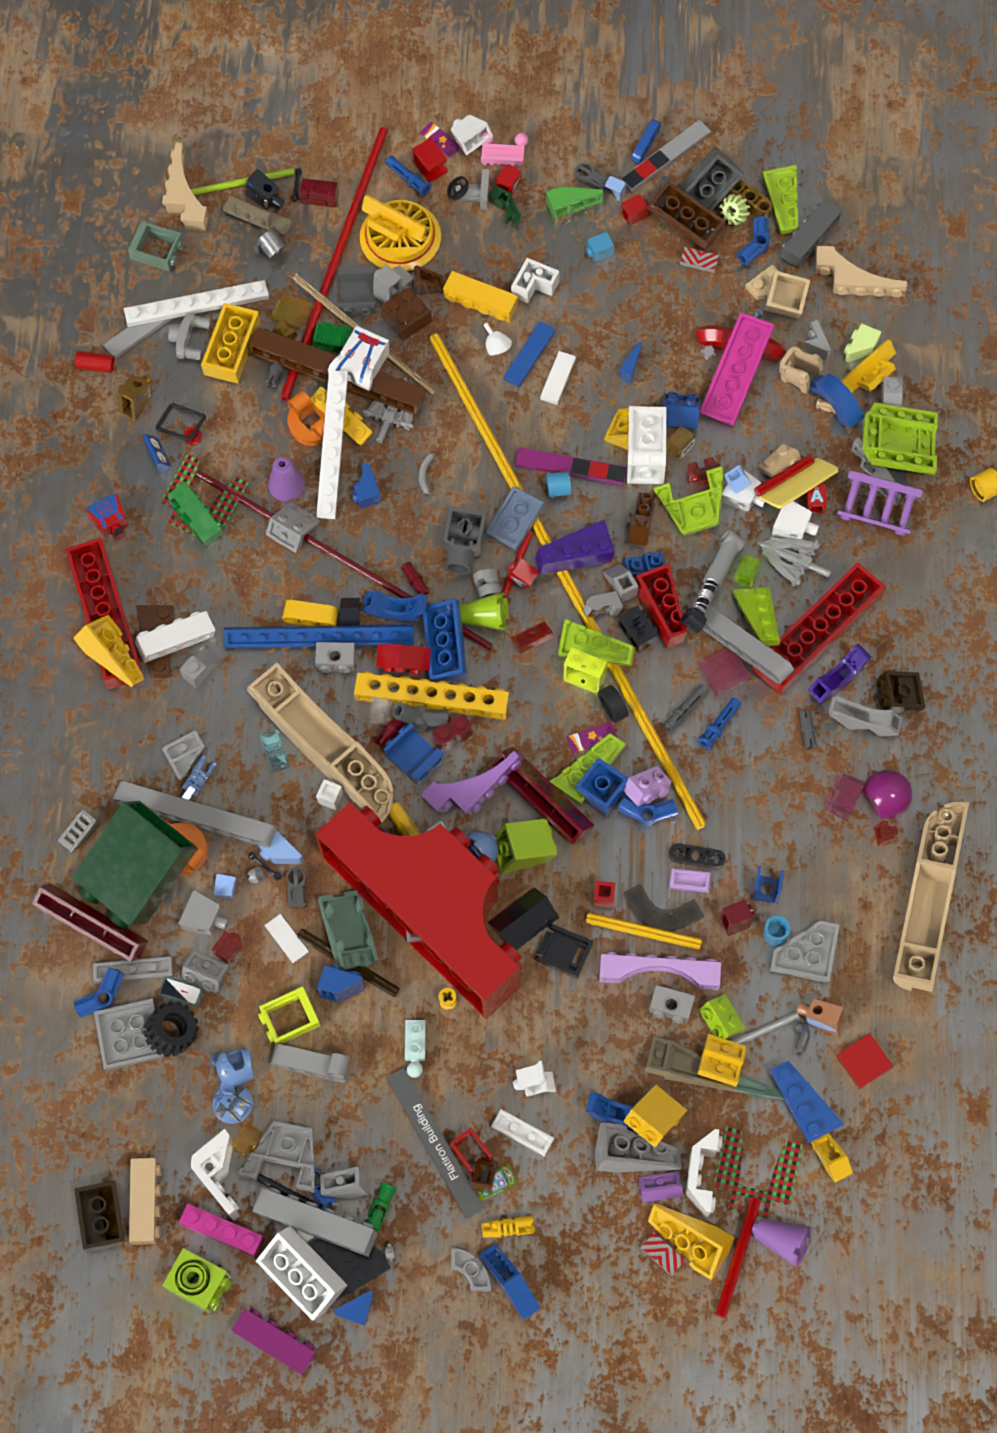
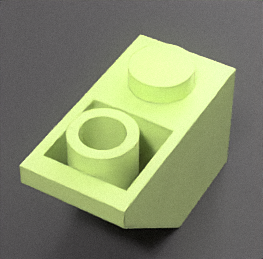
[844,323,881,362]

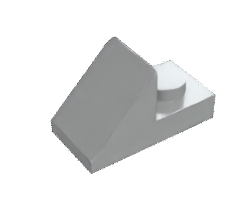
[803,320,831,360]

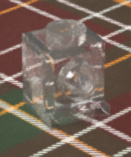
[370,697,393,725]

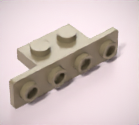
[222,196,292,236]

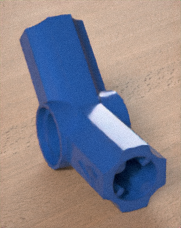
[737,216,770,266]
[618,795,678,827]
[74,967,125,1018]

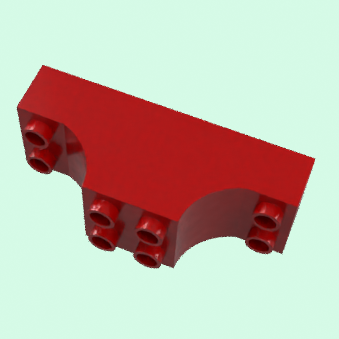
[315,802,522,1020]

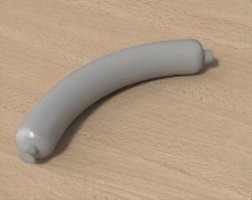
[418,453,435,495]

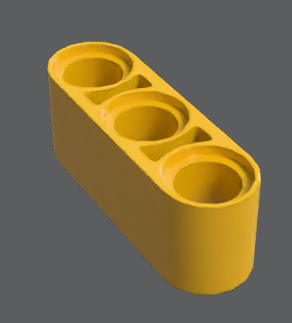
[282,600,339,626]

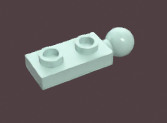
[405,1020,426,1078]

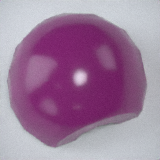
[863,770,912,819]

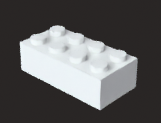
[256,1226,347,1321]

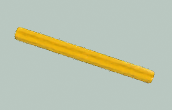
[586,912,702,950]

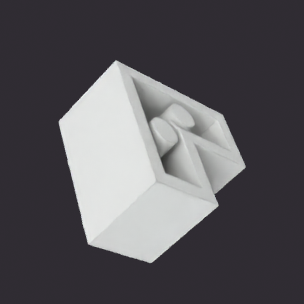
[511,258,560,304]

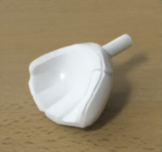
[484,323,512,356]

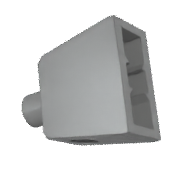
[178,890,229,935]

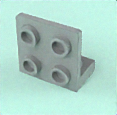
[266,503,320,553]

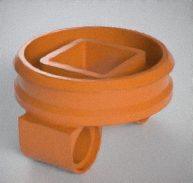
[287,390,325,446]
[165,820,208,876]

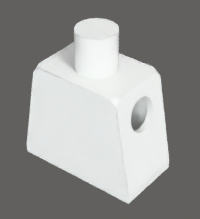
[451,115,493,155]
[722,470,766,511]
[772,501,819,539]

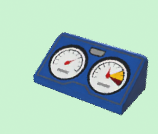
[143,434,172,472]

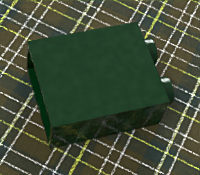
[72,801,198,928]

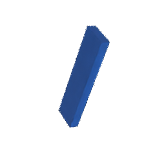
[503,322,556,388]

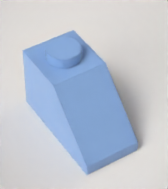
[258,831,304,864]

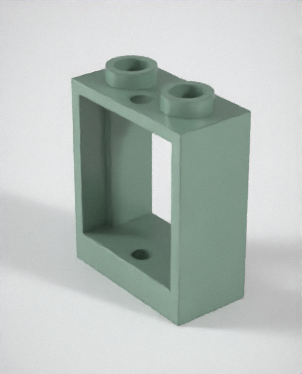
[128,221,184,272]

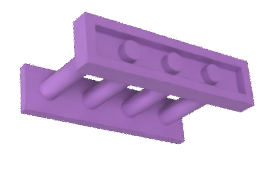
[837,470,923,536]

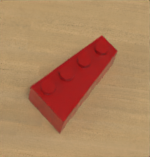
[635,563,687,648]

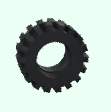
[143,1001,199,1057]

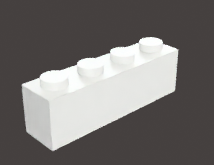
[135,611,216,663]

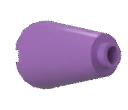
[268,457,305,502]
[752,1219,812,1267]

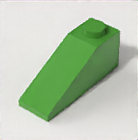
[546,187,604,219]

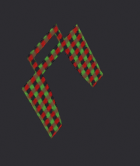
[161,453,249,535]
[713,1125,803,1219]

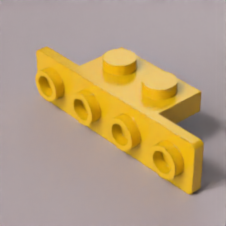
[362,195,426,242]
[841,340,896,393]
[310,387,373,445]

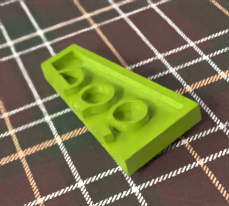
[762,164,798,235]
[732,587,780,646]
[558,619,635,666]
[549,733,626,805]

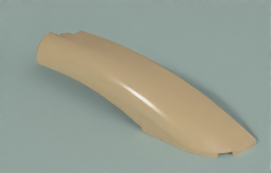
[247,663,393,822]
[893,802,969,992]

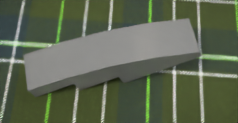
[851,437,902,506]

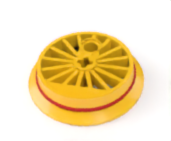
[360,200,441,272]

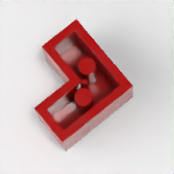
[376,644,431,674]

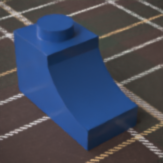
[352,463,381,509]

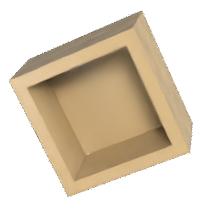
[763,271,810,319]

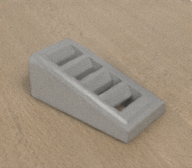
[58,810,99,853]

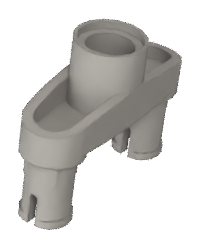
[168,313,211,361]

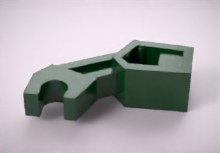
[489,186,521,229]

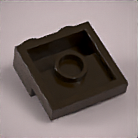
[876,671,925,713]

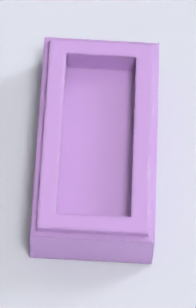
[669,868,711,893]

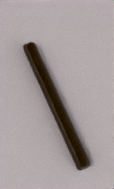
[297,929,400,997]

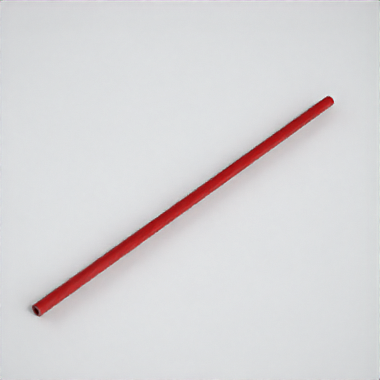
[280,127,388,401]

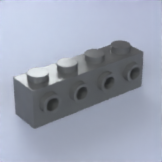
[781,199,842,268]

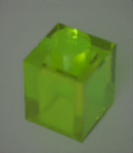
[735,554,762,587]

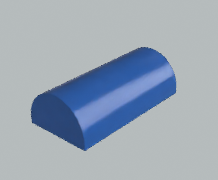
[423,599,467,682]

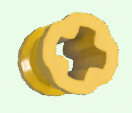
[439,988,457,1010]

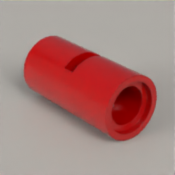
[75,351,115,373]

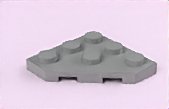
[770,921,840,983]

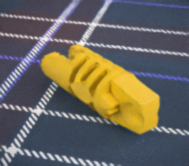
[481,1216,535,1238]

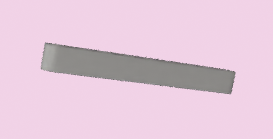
[113,781,277,848]

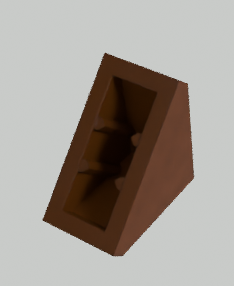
[414,265,444,295]
[471,1159,498,1194]

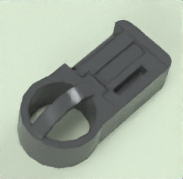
[575,163,609,192]
[286,868,307,909]

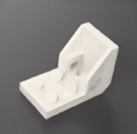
[627,406,666,484]
[191,1129,240,1221]

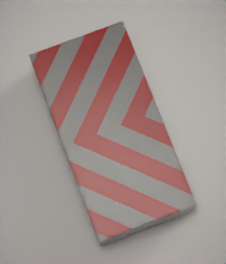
[680,247,719,273]
[640,1233,685,1276]

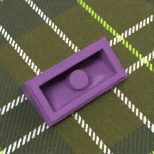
[638,1171,683,1202]

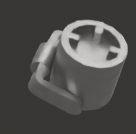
[253,226,287,259]

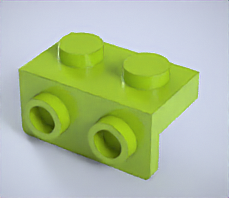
[699,994,746,1039]

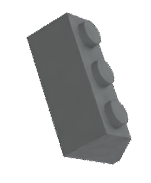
[680,146,744,211]

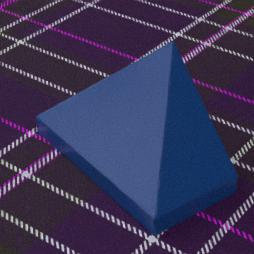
[333,1290,374,1326]

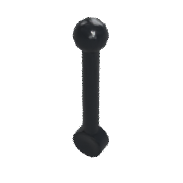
[291,168,302,202]
[248,852,282,881]

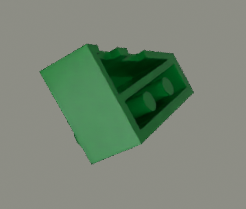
[167,482,224,548]

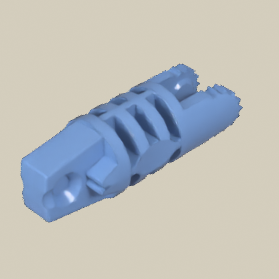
[180,755,217,800]

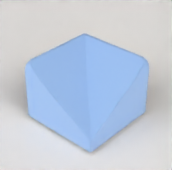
[605,176,626,201]
[724,465,751,493]
[213,874,237,900]

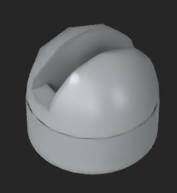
[247,867,264,884]

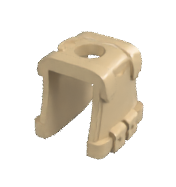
[779,347,823,394]

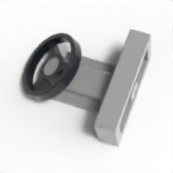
[447,169,490,210]

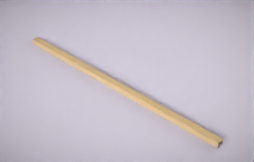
[292,274,435,395]

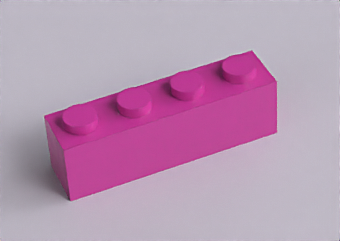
[179,1204,265,1259]

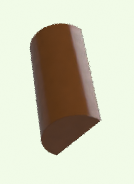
[647,181,726,250]

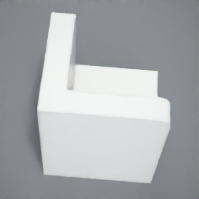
[316,779,344,810]

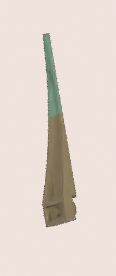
[645,1036,785,1101]

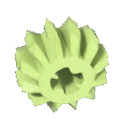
[719,194,750,225]

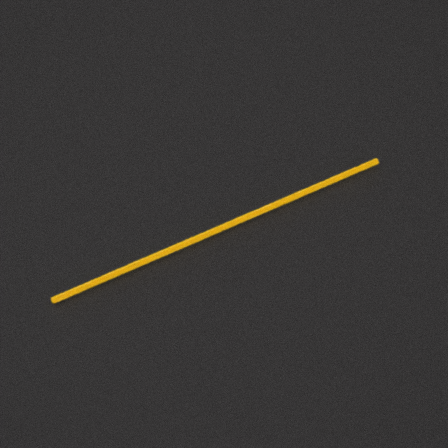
[430,333,706,830]

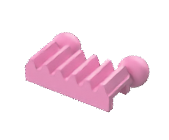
[481,131,528,168]

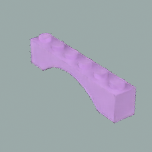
[599,952,721,991]

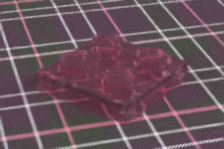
[699,648,751,696]

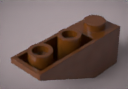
[629,492,657,546]

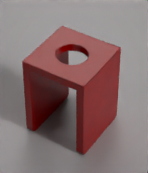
[412,138,448,183]
[450,1128,493,1176]

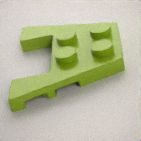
[653,466,724,536]

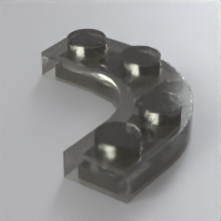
[623,883,704,931]

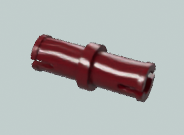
[401,562,430,596]
[374,716,404,748]

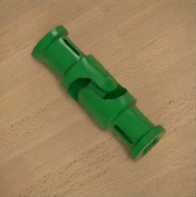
[364,1183,397,1248]

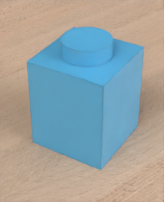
[585,232,614,263]

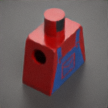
[85,493,128,540]

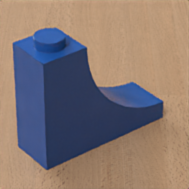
[479,1243,541,1320]

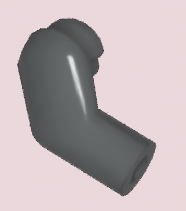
[794,1021,810,1051]

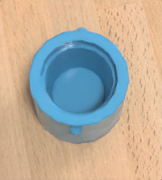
[546,471,571,499]
[763,915,790,947]

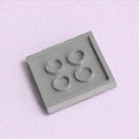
[94,999,164,1071]

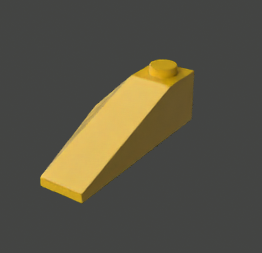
[73,615,144,687]
[648,1203,735,1280]

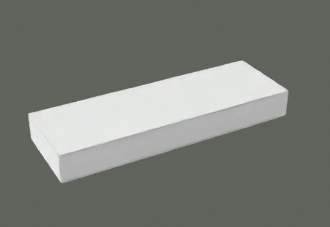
[540,351,576,405]
[491,1109,554,1157]

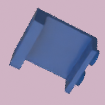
[384,723,445,786]

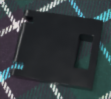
[534,924,594,979]

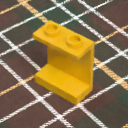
[624,1085,688,1148]

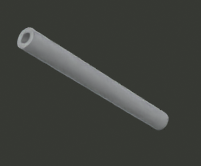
[731,1011,800,1044]

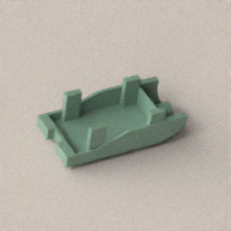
[318,890,379,971]

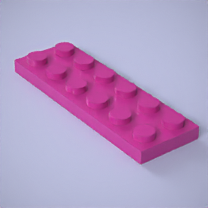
[699,312,775,427]

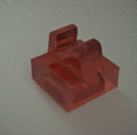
[874,821,899,846]

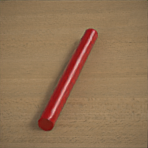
[502,531,533,598]

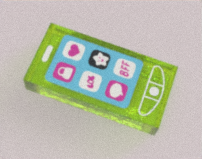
[476,1164,518,1201]

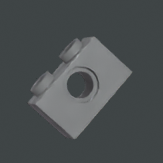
[315,642,356,673]
[649,985,695,1024]

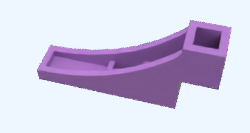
[421,751,524,814]

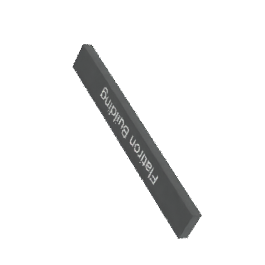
[386,1068,484,1220]

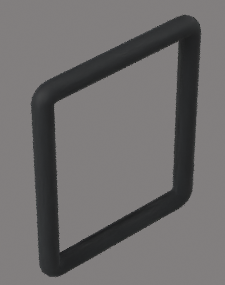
[156,403,206,441]

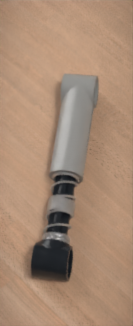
[680,529,745,634]

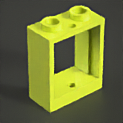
[564,648,607,694]
[258,987,321,1045]

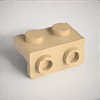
[758,443,801,478]

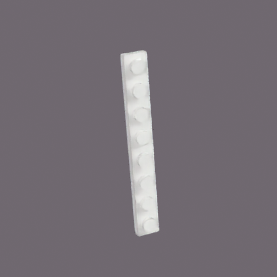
[124,280,269,327]
[316,370,348,520]

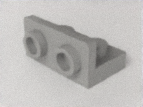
[181,950,229,993]

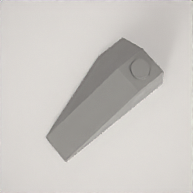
[595,1122,682,1172]

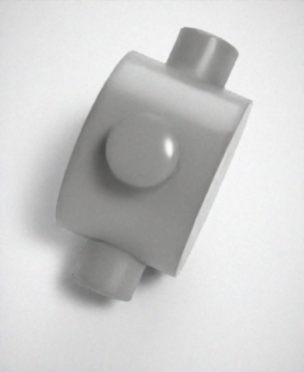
[701,345,717,360]
[385,1243,395,1262]

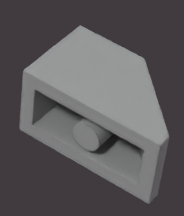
[881,377,903,407]
[180,649,222,688]
[320,1167,368,1199]

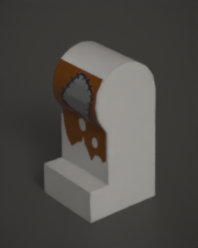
[583,591,623,617]

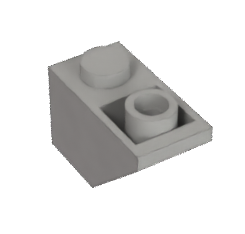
[603,564,639,603]

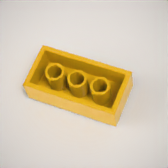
[201,303,261,384]

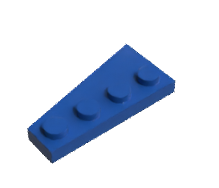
[770,1060,844,1143]

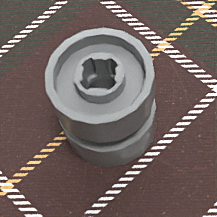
[473,569,502,599]

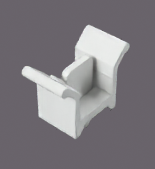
[513,1061,556,1097]

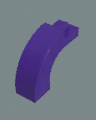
[808,644,872,704]

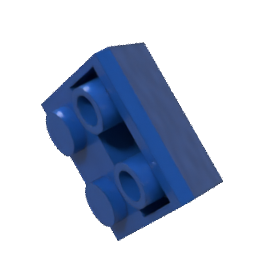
[662,392,700,429]
[317,965,365,1003]

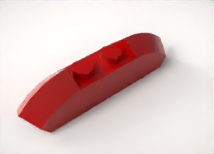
[695,325,786,362]

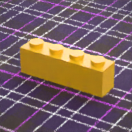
[443,271,518,322]

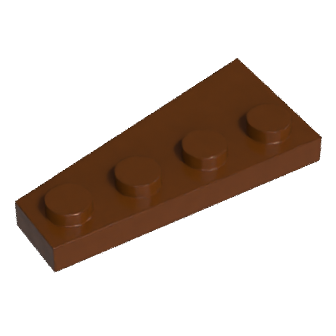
[136,605,175,678]

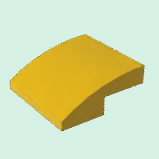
[698,1034,747,1087]

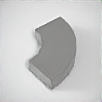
[451,1248,491,1292]

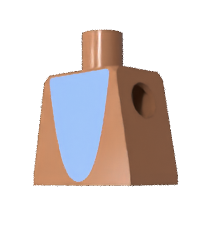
[797,999,845,1037]

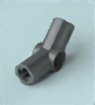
[392,702,449,730]

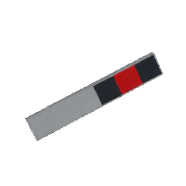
[620,120,711,193]

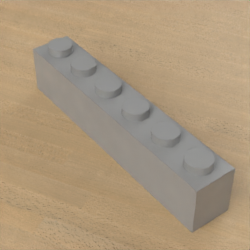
[253,1187,378,1257]

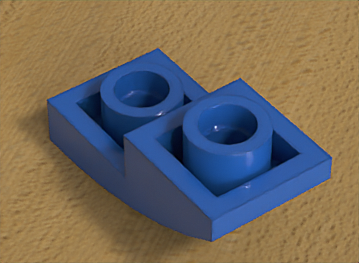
[623,552,665,577]

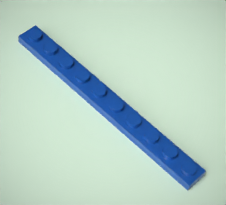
[224,625,414,648]

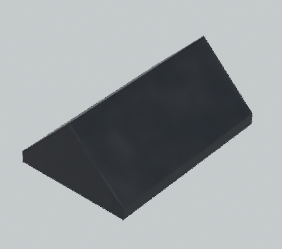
[488,888,559,950]

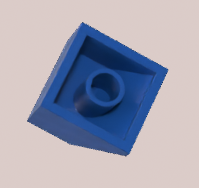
[575,758,628,816]

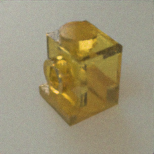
[231,1125,261,1158]

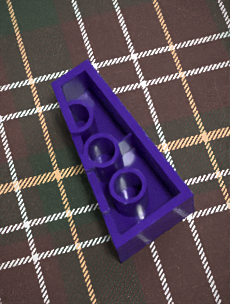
[535,519,615,575]

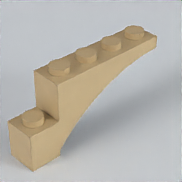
[163,142,209,231]
[815,246,907,297]

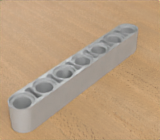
[702,605,794,684]

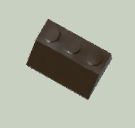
[74,1180,125,1253]

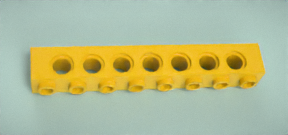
[354,671,509,720]

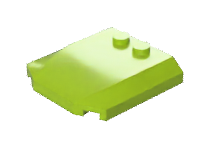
[862,403,938,475]

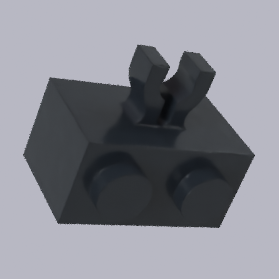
[618,606,659,653]

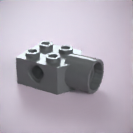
[443,507,487,575]

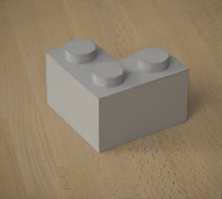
[373,264,414,304]

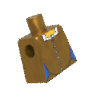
[118,375,153,421]

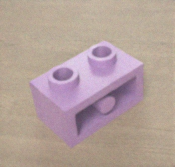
[623,766,672,806]

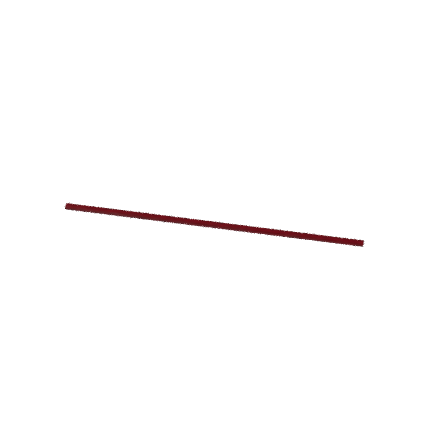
[196,470,494,651]

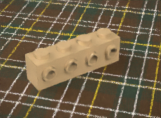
[129,1158,162,1245]

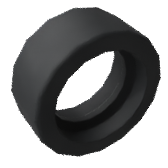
[598,685,629,723]

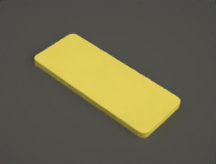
[759,458,838,508]

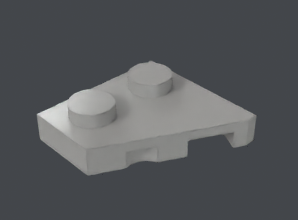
[161,730,205,781]

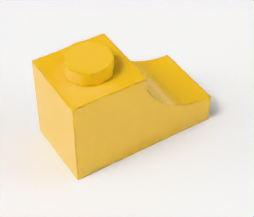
[811,1133,853,1183]

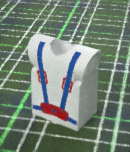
[328,326,389,391]

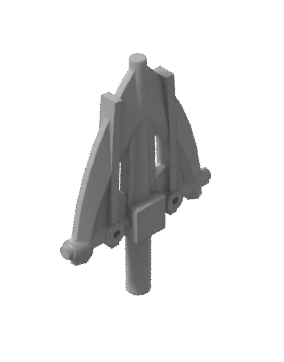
[362,377,414,444]
[758,536,832,587]

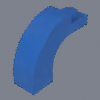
[810,373,864,428]
[362,590,427,622]
[586,1092,634,1131]

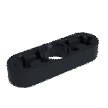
[669,844,726,869]

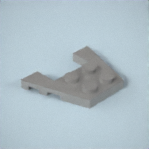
[238,1121,316,1193]

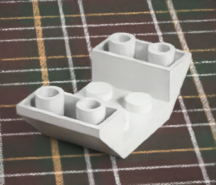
[686,1129,723,1219]

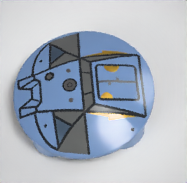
[212,1085,253,1125]

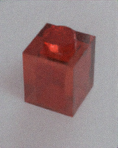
[211,931,243,965]

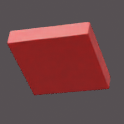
[836,1033,893,1090]

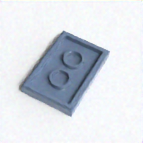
[485,486,546,551]

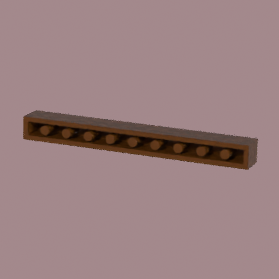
[249,327,426,416]

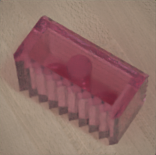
[825,773,865,820]

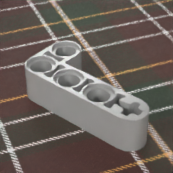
[270,1044,351,1082]

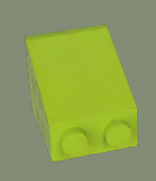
[493,819,557,874]

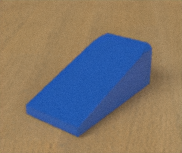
[619,342,642,383]

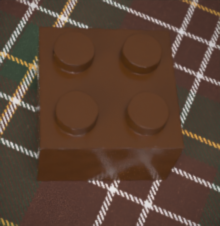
[381,286,432,341]

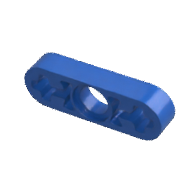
[632,119,661,164]

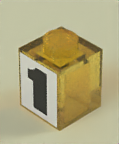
[666,425,696,460]

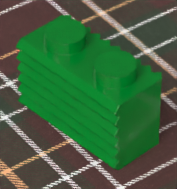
[312,322,353,353]

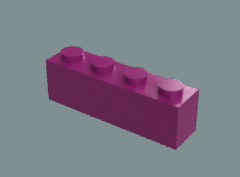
[231,1308,317,1376]

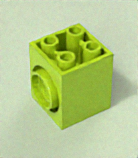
[162,1248,232,1314]

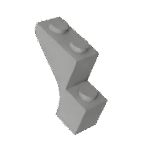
[829,697,902,737]

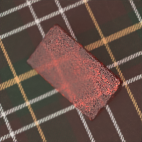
[511,621,553,654]

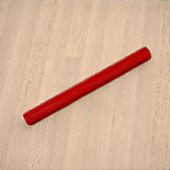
[715,1197,761,1318]

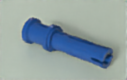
[385,155,431,197]
[697,697,742,750]

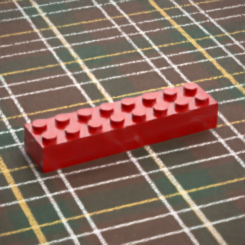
[65,538,145,689]
[753,562,886,695]

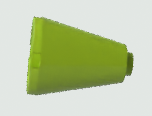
[460,593,509,630]

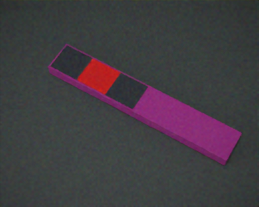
[515,447,627,486]

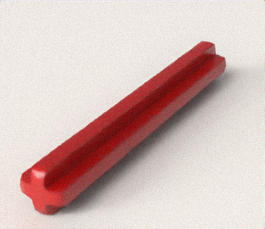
[754,455,815,497]

